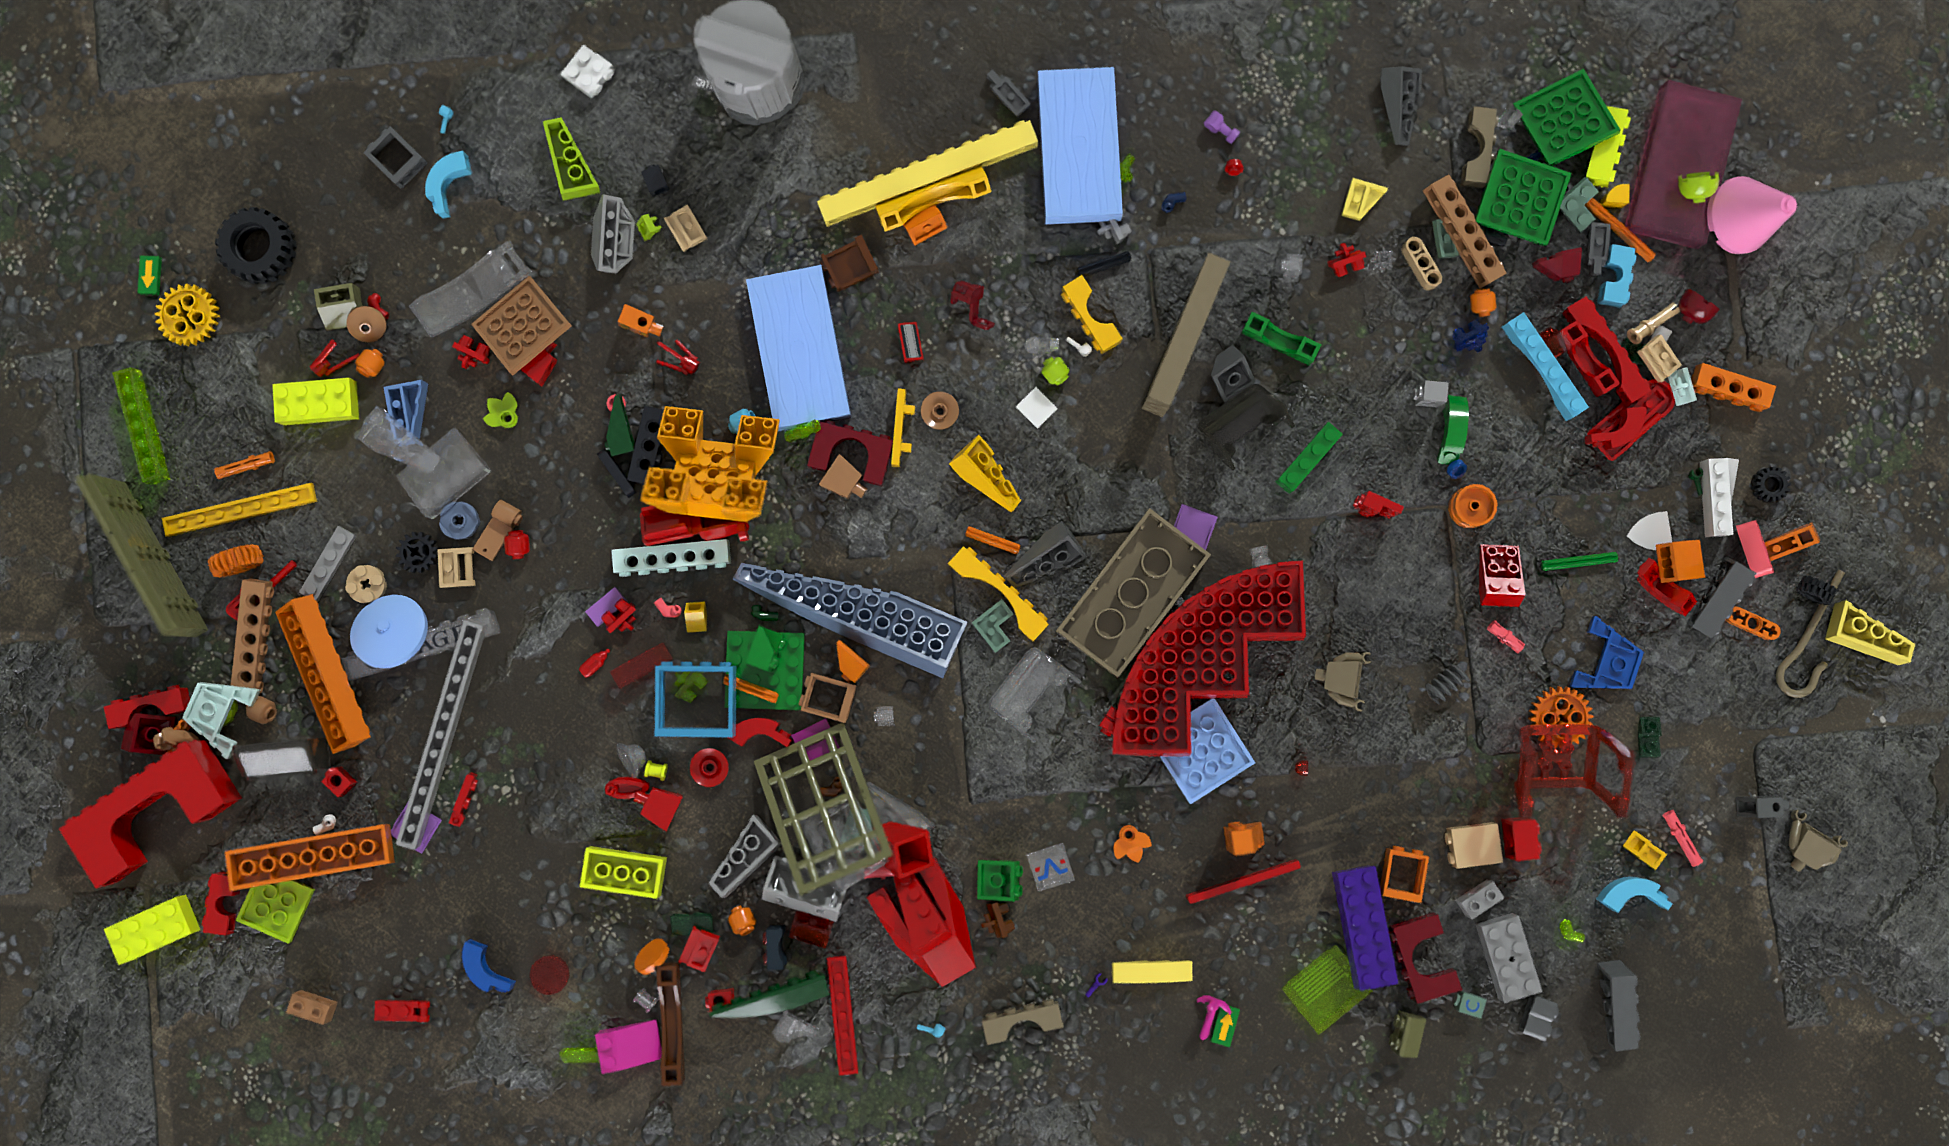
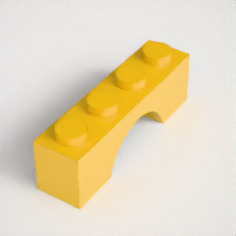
[1061,275,1123,354]

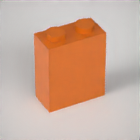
[1656,540,1705,583]

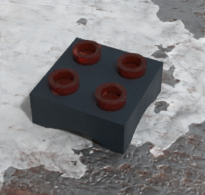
[763,925,787,970]

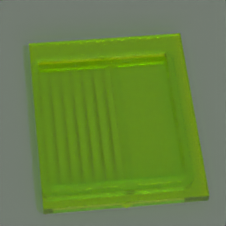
[1281,945,1373,1035]

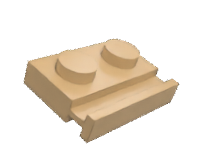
[664,205,707,252]
[1637,335,1682,383]

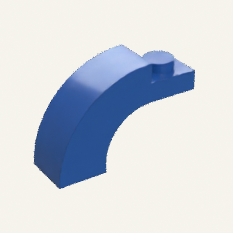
[462,939,516,993]

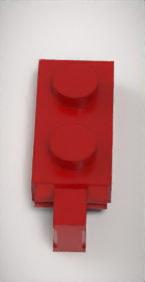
[449,772,478,827]

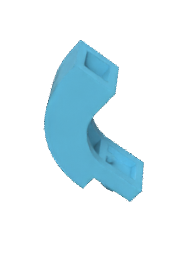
[425,151,472,218]
[1596,877,1672,913]

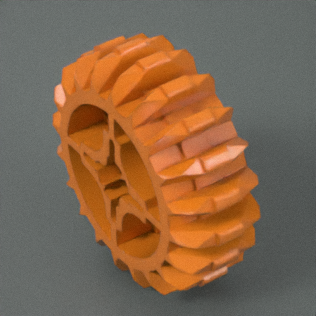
[207,544,264,578]

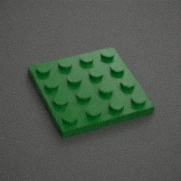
[1513,69,1621,166]
[1475,149,1571,247]
[725,631,805,710]

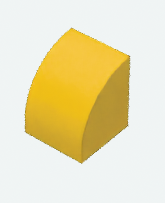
[1600,184,1630,208]
[684,602,707,632]

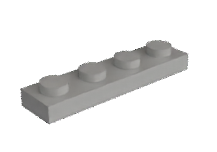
[299,526,356,602]

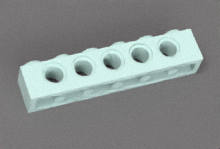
[612,539,731,577]

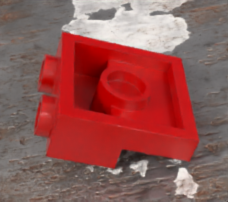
[1353,491,1404,518]

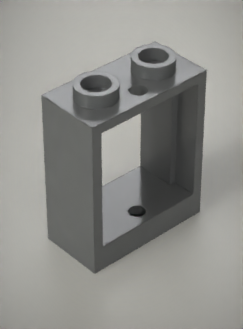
[364,126,428,189]

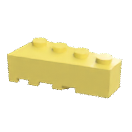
[1825,600,1915,665]

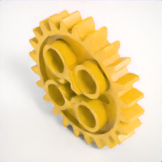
[155,284,220,346]

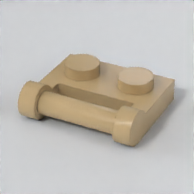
[438,547,476,588]

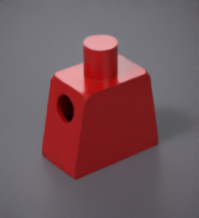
[520,342,557,386]
[633,787,683,831]

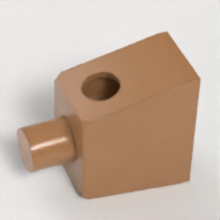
[819,454,868,499]

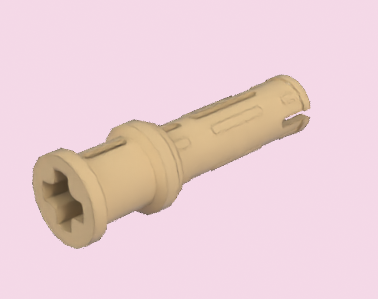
[1627,303,1680,344]

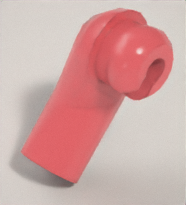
[654,598,682,618]

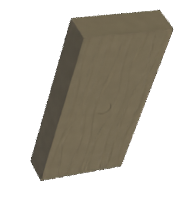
[1141,253,1230,417]
[1056,508,1211,678]

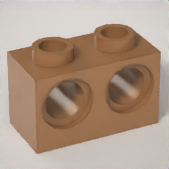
[286,990,338,1025]

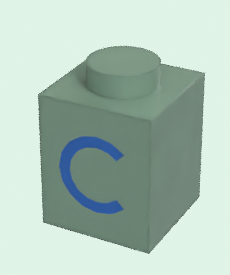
[1453,990,1486,1018]

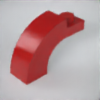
[1585,407,1646,451]
[727,718,793,747]

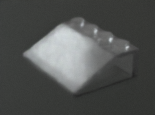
[396,427,492,519]
[800,796,889,892]

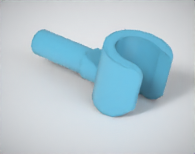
[439,105,453,134]
[917,1024,946,1037]

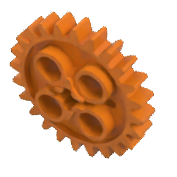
[1528,686,1594,749]

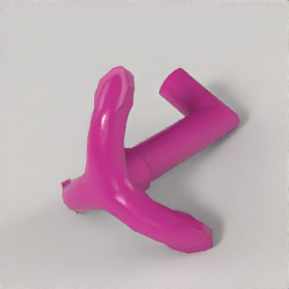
[1197,995,1232,1040]

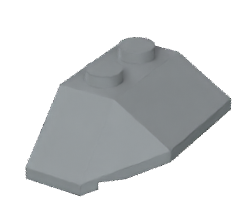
[591,194,635,274]

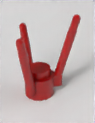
[309,339,360,377]
[656,340,700,376]

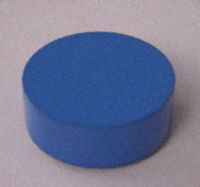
[1447,460,1467,479]

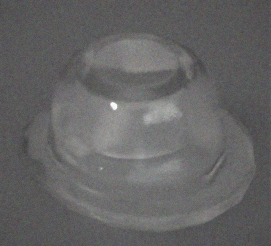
[616,743,646,778]

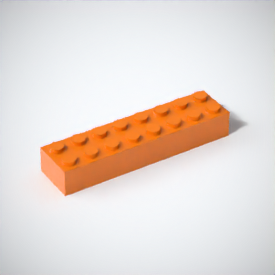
[275,594,371,754]
[225,824,395,891]

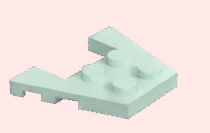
[182,682,260,759]

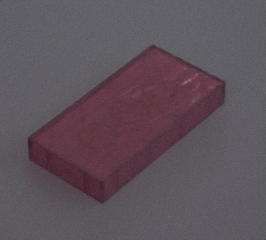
[1625,80,1742,249]

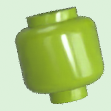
[1041,356,1069,385]

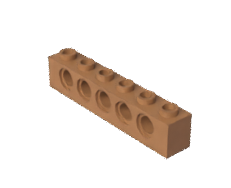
[1423,175,1506,288]
[231,579,274,696]

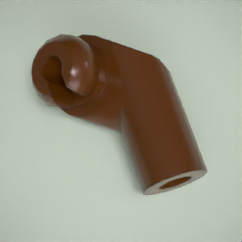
[819,777,843,797]

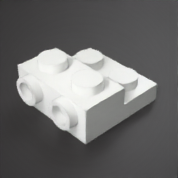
[561,45,614,99]

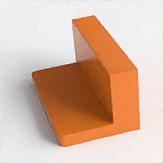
[903,205,948,246]

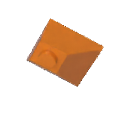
[837,640,871,683]

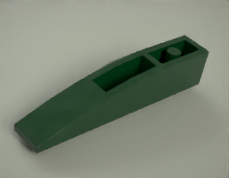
[708,970,829,1018]

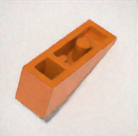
[1764,522,1820,561]

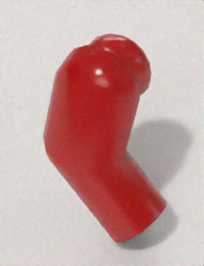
[367,293,390,320]

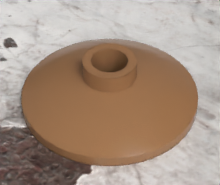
[346,306,386,342]
[921,392,959,430]

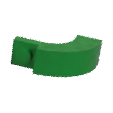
[1437,395,1469,465]

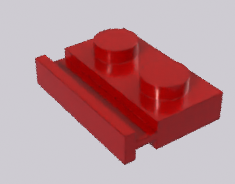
[678,926,720,972]

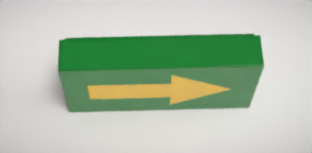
[138,256,162,295]
[1210,1005,1240,1047]

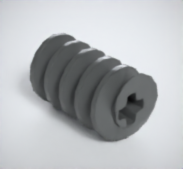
[1425,664,1470,705]

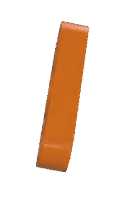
[1725,607,1781,640]

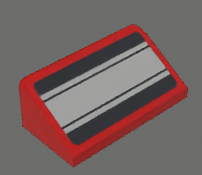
[898,322,923,363]

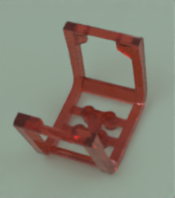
[1514,724,1635,818]

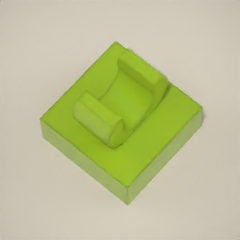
[636,214,661,241]

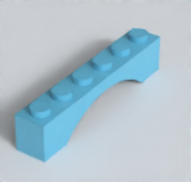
[1502,312,1589,421]

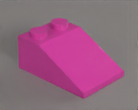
[595,1019,662,1074]

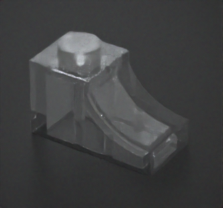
[772,1010,819,1043]

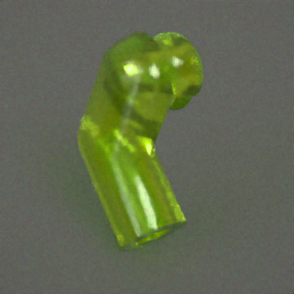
[1120,154,1135,182]

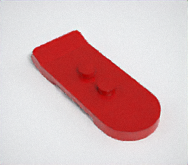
[1587,379,1675,461]

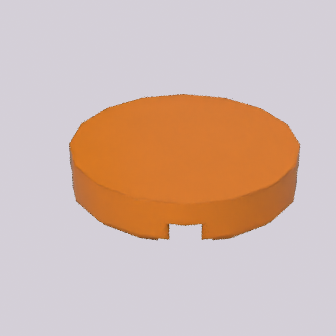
[634,938,669,975]

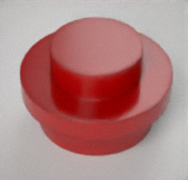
[1225,159,1244,176]

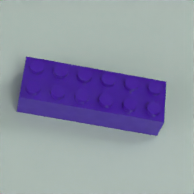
[1332,865,1398,991]

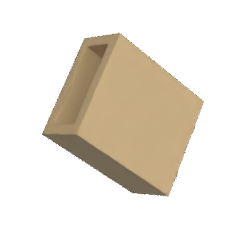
[1445,822,1503,868]

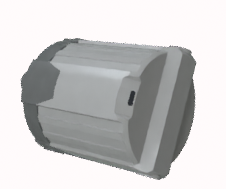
[694,0,805,125]

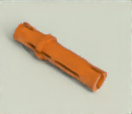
[214,451,275,480]

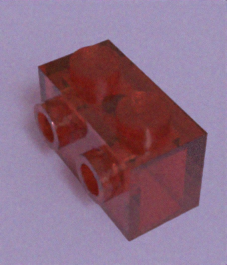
[789,910,834,949]

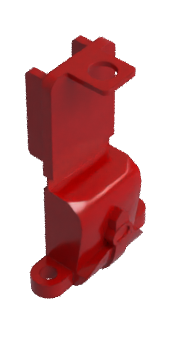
[640,506,749,546]

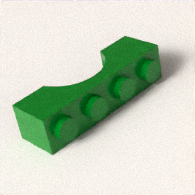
[1241,312,1322,365]
[1275,422,1343,494]

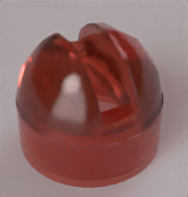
[1295,760,1308,776]

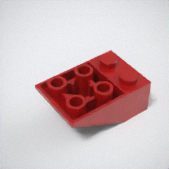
[1479,544,1525,607]

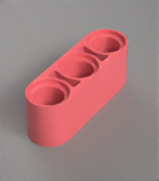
[1736,520,1774,578]

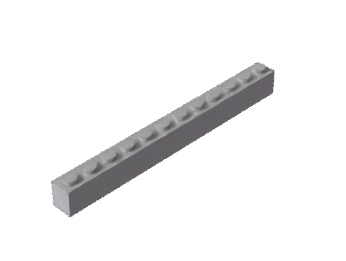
[396,619,488,850]

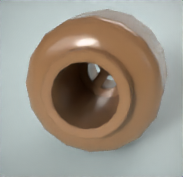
[246,696,277,724]

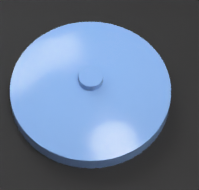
[350,595,428,668]

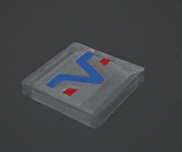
[1026,843,1075,892]

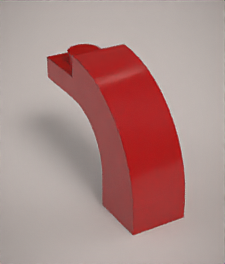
[1637,558,1697,617]

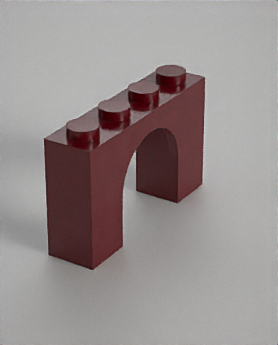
[807,420,893,487]
[1388,912,1462,1004]

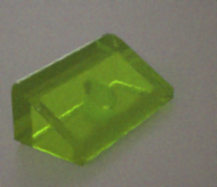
[559,1047,600,1063]

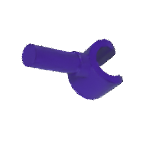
[1085,973,1107,998]

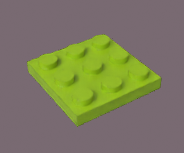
[236,880,315,944]

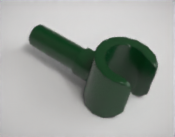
[1688,467,1703,495]

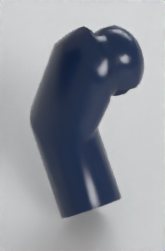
[1161,192,1186,213]

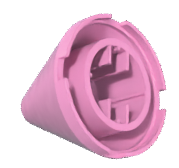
[1707,176,1797,254]

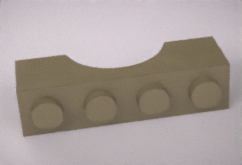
[1461,106,1499,188]
[982,999,1063,1045]

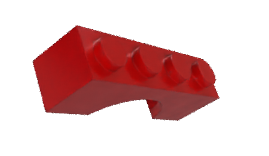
[1555,320,1620,397]
[104,685,190,729]

